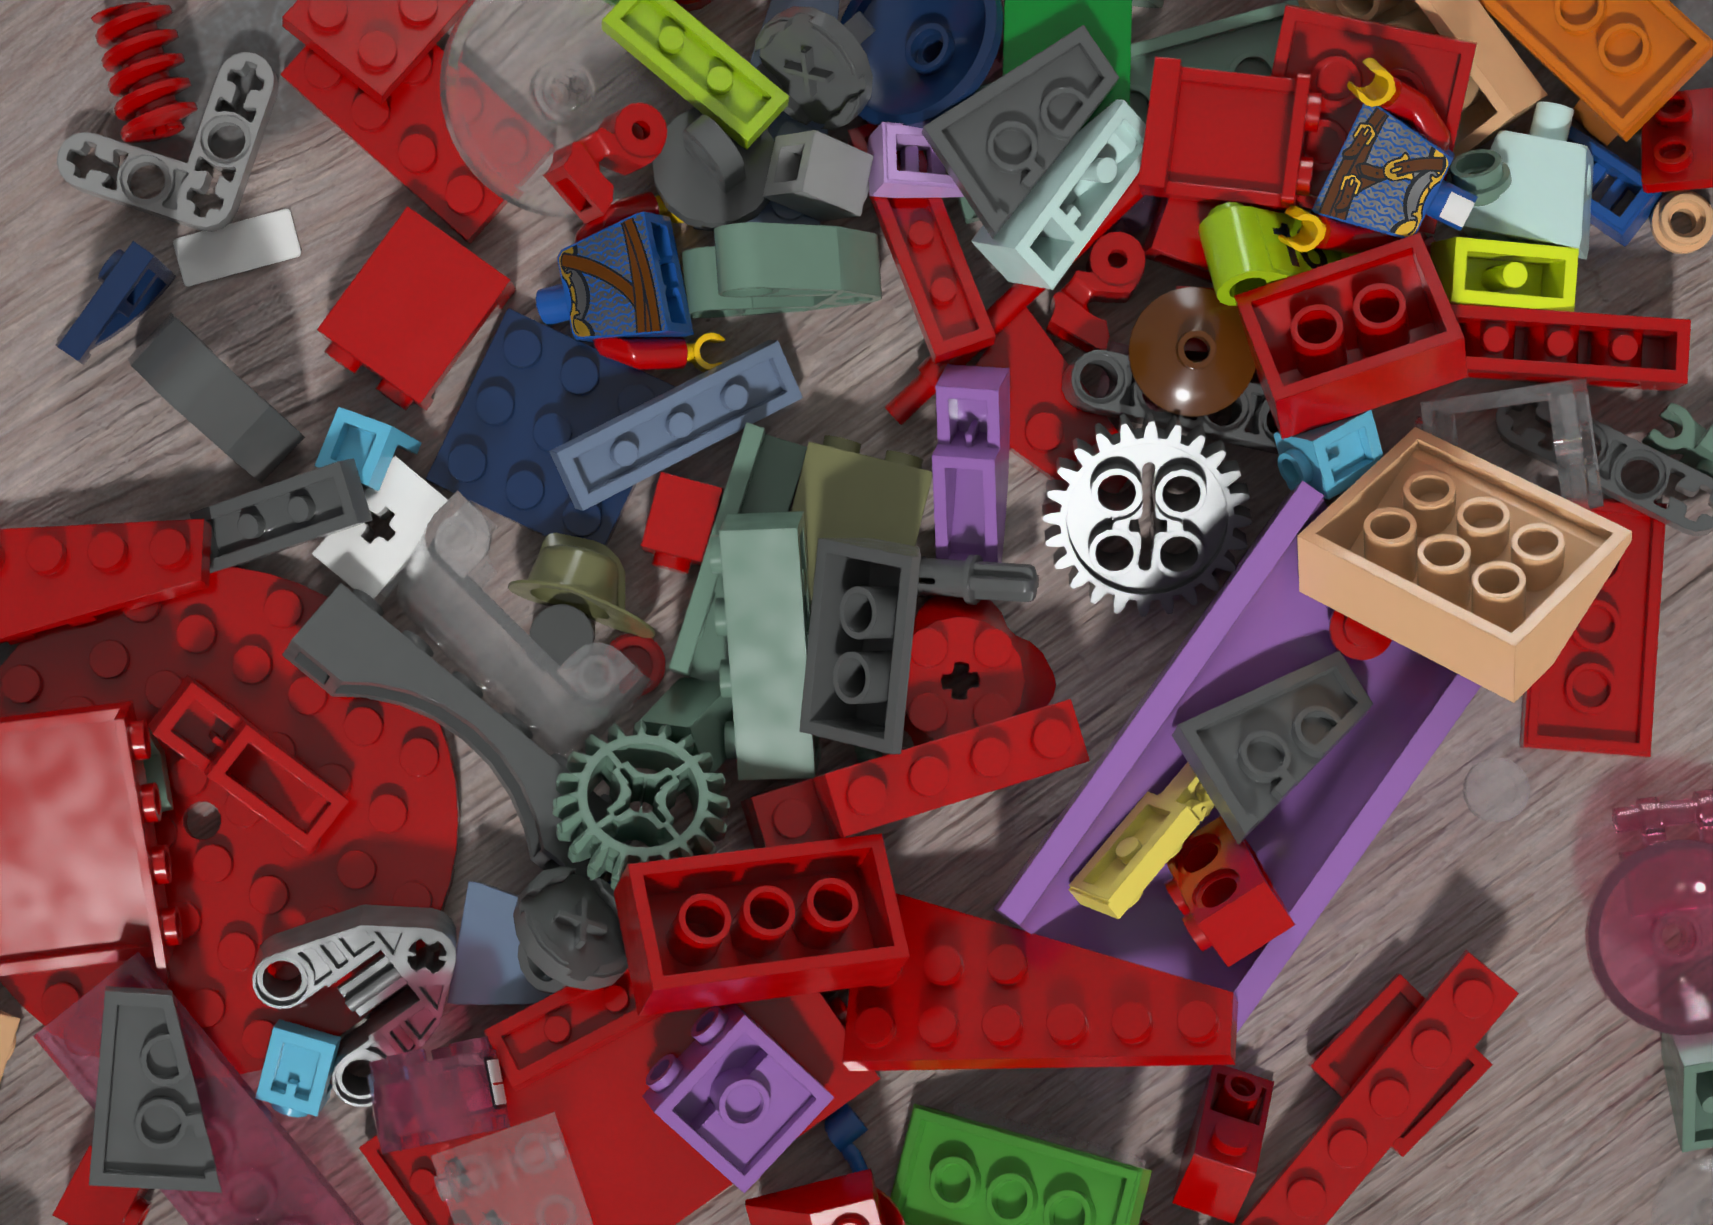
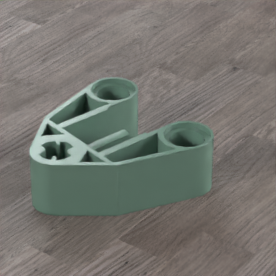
[682,222,882,318]

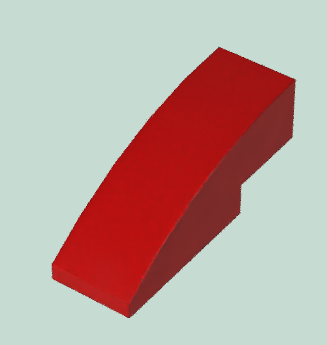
[148,675,349,852]

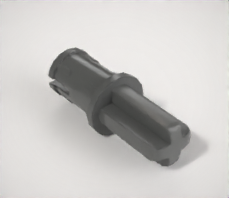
[917,555,1039,605]

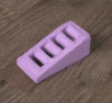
[867,122,964,198]

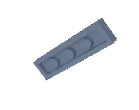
[549,339,803,511]

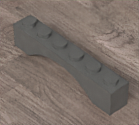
[282,583,633,879]

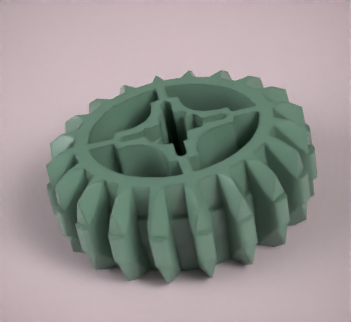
[552,719,730,890]

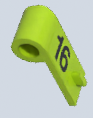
[1198,202,1358,306]

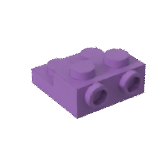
[642,1004,834,1194]

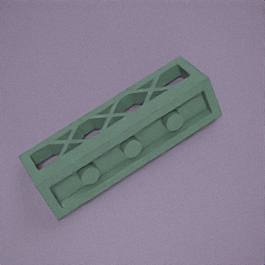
[669,422,807,681]

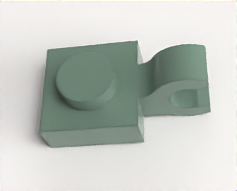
[1642,403,1713,478]

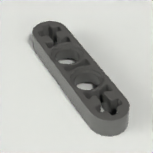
[1496,389,1713,536]

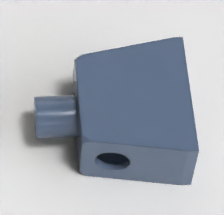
[447,881,554,1005]

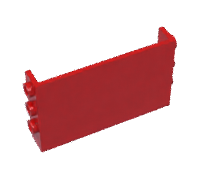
[427,992,880,1225]

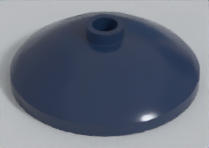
[840,0,1003,128]

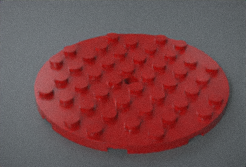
[0,567,461,1078]

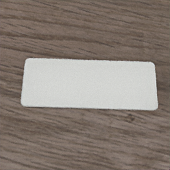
[173,209,301,287]

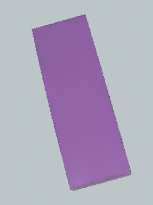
[932,364,1010,563]

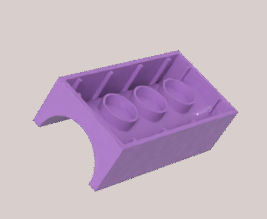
[993,481,1481,1033]

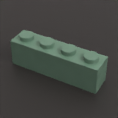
[710,511,821,780]

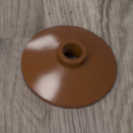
[1128,287,1256,417]

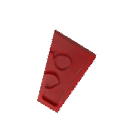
[975,307,1129,493]

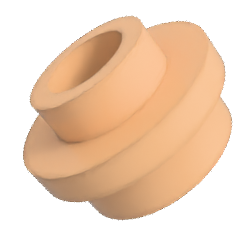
[1650,190,1713,254]

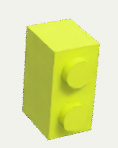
[1430,237,1579,312]

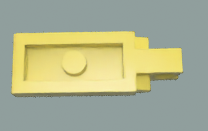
[1068,762,1215,919]

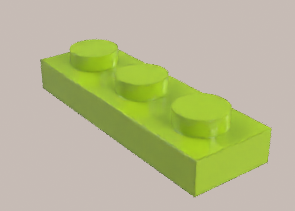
[601,0,790,150]

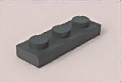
[189,458,372,573]

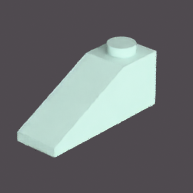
[971,99,1146,290]

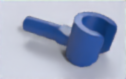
[824,1103,877,1188]

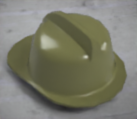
[508,533,656,638]

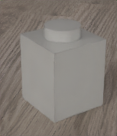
[763,130,873,221]

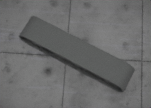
[1062,350,1307,455]

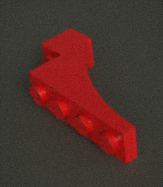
[741,699,1090,849]

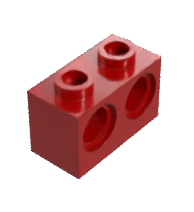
[1164,816,1295,967]

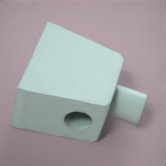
[1462,102,1594,259]

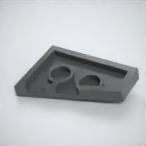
[922,25,1119,239]
[1172,651,1373,844]
[89,986,222,1193]

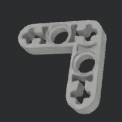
[57,52,279,232]

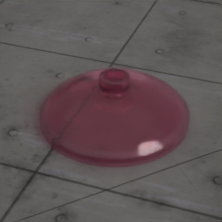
[1585,840,1713,1035]

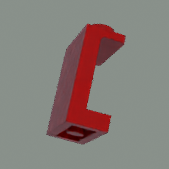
[1138,56,1322,211]
[317,206,516,411]

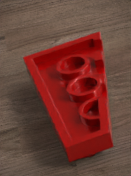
[0,519,212,645]

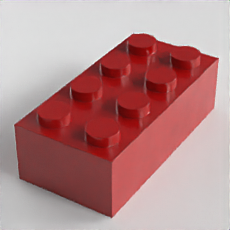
[614,833,910,1016]

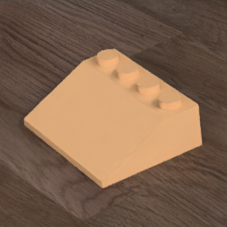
[1297,427,1632,703]

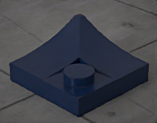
[55,241,176,365]

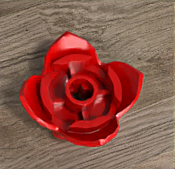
[904,596,1056,746]

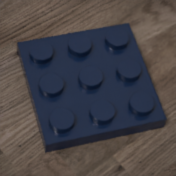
[426,308,676,546]

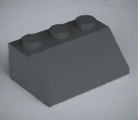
[799,538,921,754]

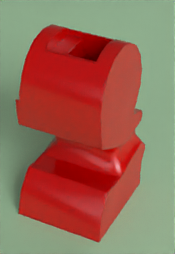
[543,102,667,224]
[1046,232,1145,354]

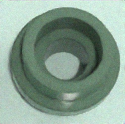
[1446,149,1512,206]

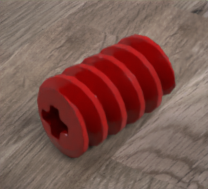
[91,2,198,143]

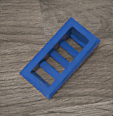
[1567,126,1662,247]

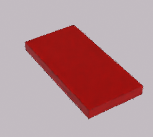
[1519,495,1667,758]

